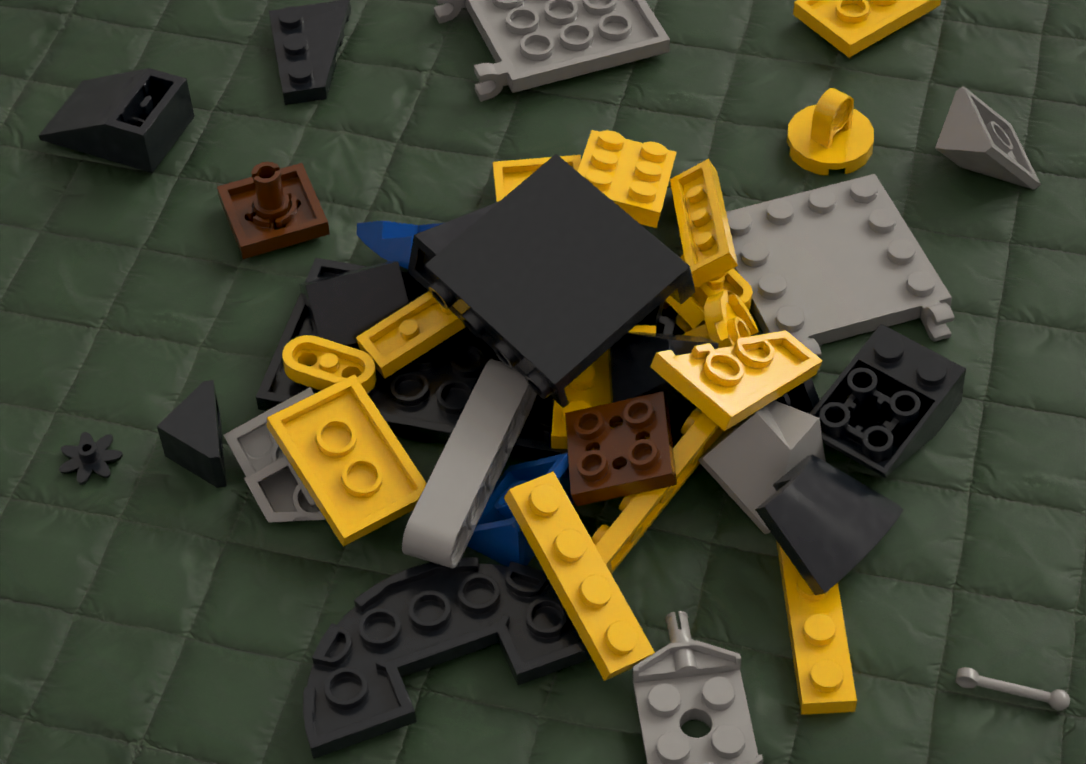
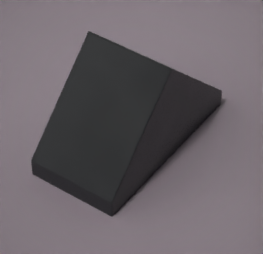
[157,380,227,488]

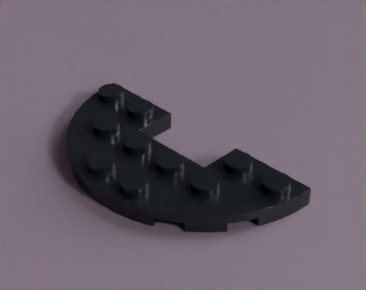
[303,557,592,759]

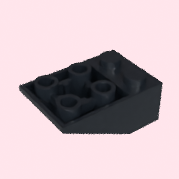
[39,68,195,173]
[809,324,966,478]

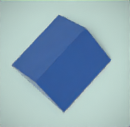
[467,453,575,567]

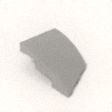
[223,387,326,522]

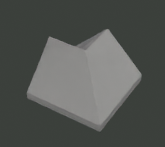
[935,86,1041,190]
[698,400,826,534]

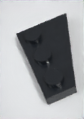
[269,0,351,105]

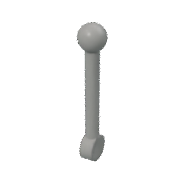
[956,667,1070,711]

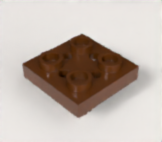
[217,162,330,259]
[565,391,677,506]

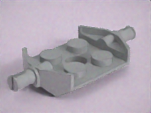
[633,611,763,764]

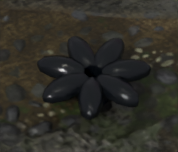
[59,432,123,485]

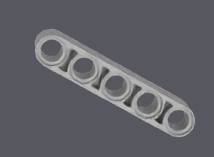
[402,359,537,568]

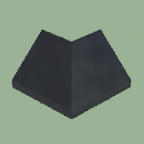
[608,331,719,418]

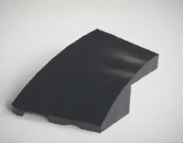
[755,454,903,595]

